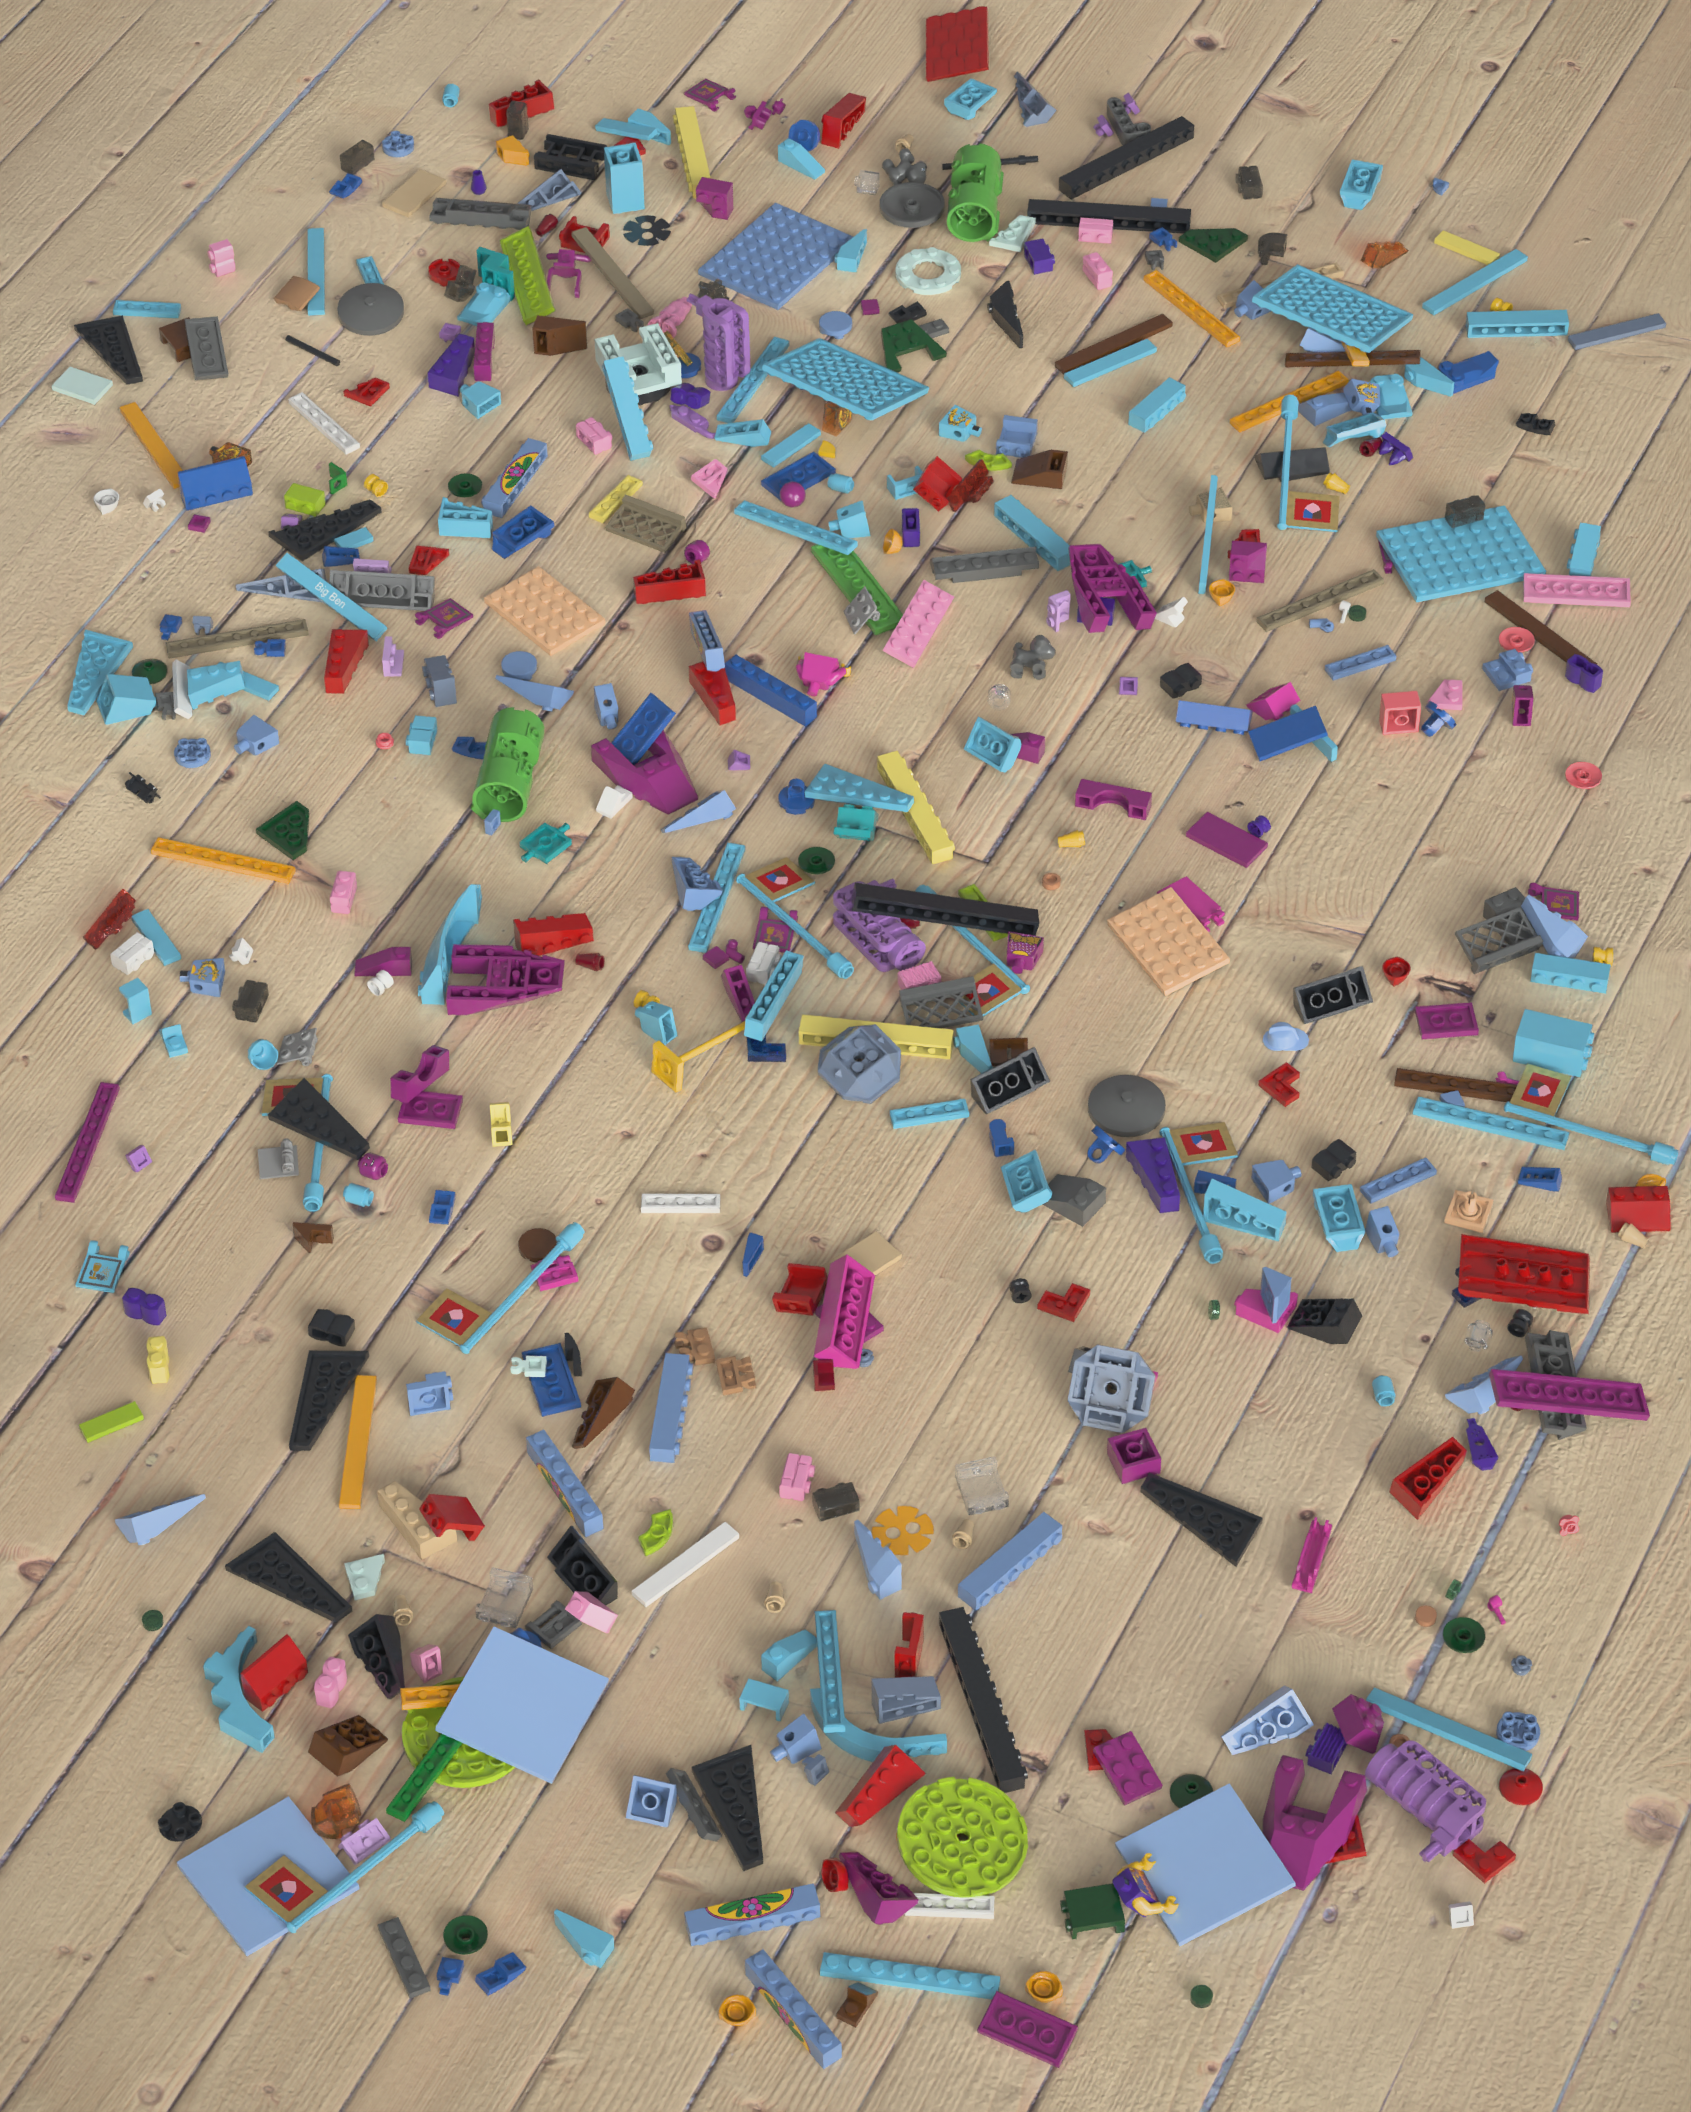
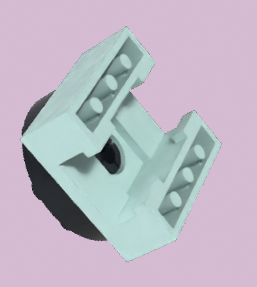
[594,323,682,406]

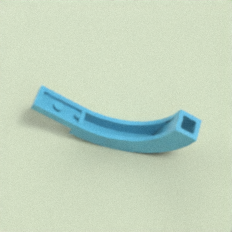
[810,1688,947,1762]

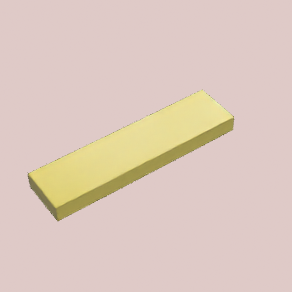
[1434,230,1500,265]
[589,475,643,523]

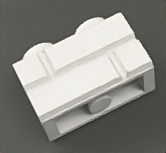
[110,932,154,975]
[746,942,782,985]

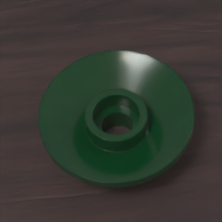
[448,473,482,498]
[132,659,168,684]
[798,847,835,875]
[1443,1617,1485,1653]
[1170,1774,1213,1809]
[443,1915,488,1955]

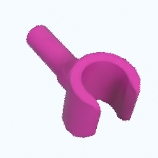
[1495,1071,1519,1085]
[1487,1595,1506,1625]

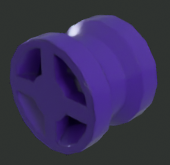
[1247,815,1271,838]

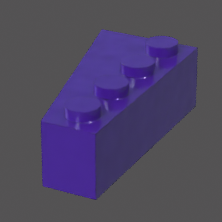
[428,333,475,397]
[1126,1137,1180,1213]

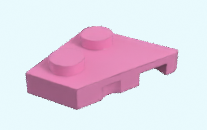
[691,459,728,499]
[1428,679,1462,710]

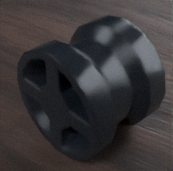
[1009,1278,1032,1304]

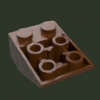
[532,315,588,356]
[1011,449,1068,489]
[308,1715,388,1777]

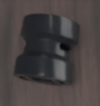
[1507,1309,1533,1337]

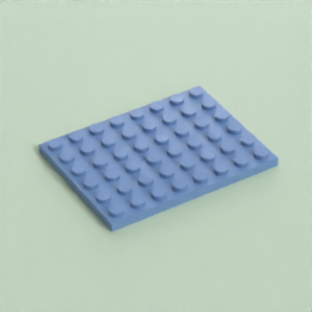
[698,203,853,310]

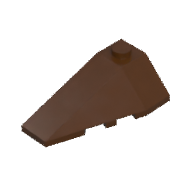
[572,1377,635,1449]

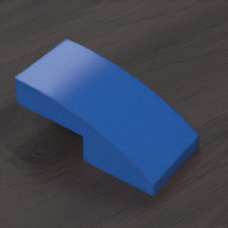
[329,173,362,198]
[452,737,486,759]
[429,1190,456,1225]
[475,1952,526,1996]

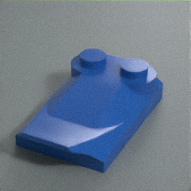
[1437,351,1499,394]
[492,505,555,559]

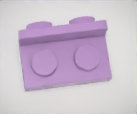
[353,559,392,573]
[1046,590,1071,632]
[382,636,404,677]
[338,1818,391,1865]

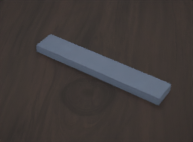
[1568,313,1666,350]

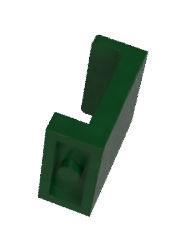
[1060,1883,1125,1939]

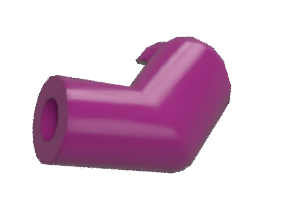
[725,939,745,964]

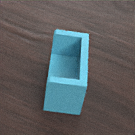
[887,466,922,500]
[119,978,152,1024]
[739,1678,789,1721]

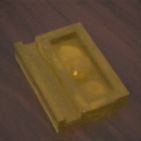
[664,331,693,367]

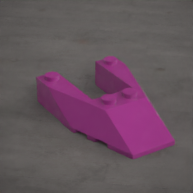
[1068,544,1157,633]
[591,730,698,815]
[446,944,565,1015]
[1262,1755,1367,1891]

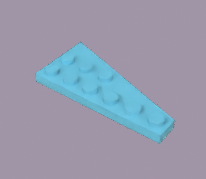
[67,629,133,715]
[805,764,914,812]

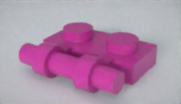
[530,1255,578,1292]

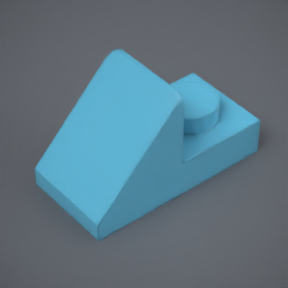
[159,1024,188,1058]

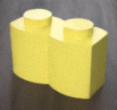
[146,1336,170,1384]

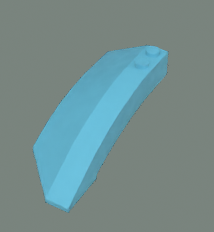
[418,884,482,1005]

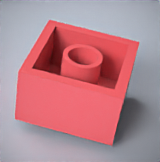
[1379,691,1421,735]

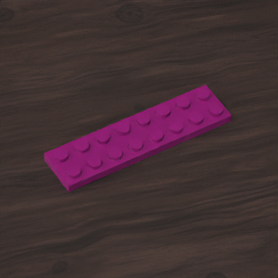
[1489,1369,1650,1421]

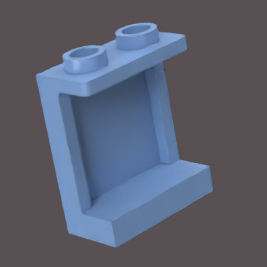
[996,415,1038,458]

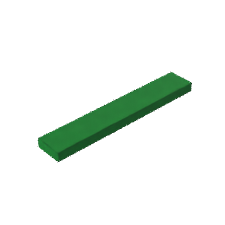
[386,1733,462,1822]

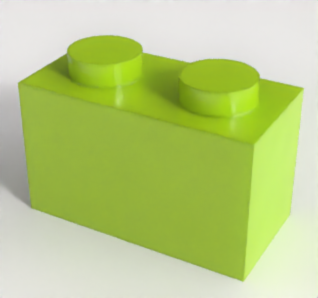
[284,483,326,517]

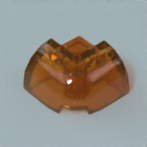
[311,1783,361,1839]

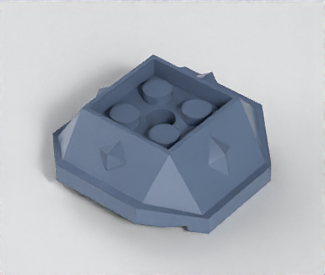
[818,1024,901,1104]
[1068,1344,1156,1433]

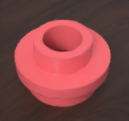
[376,733,394,749]

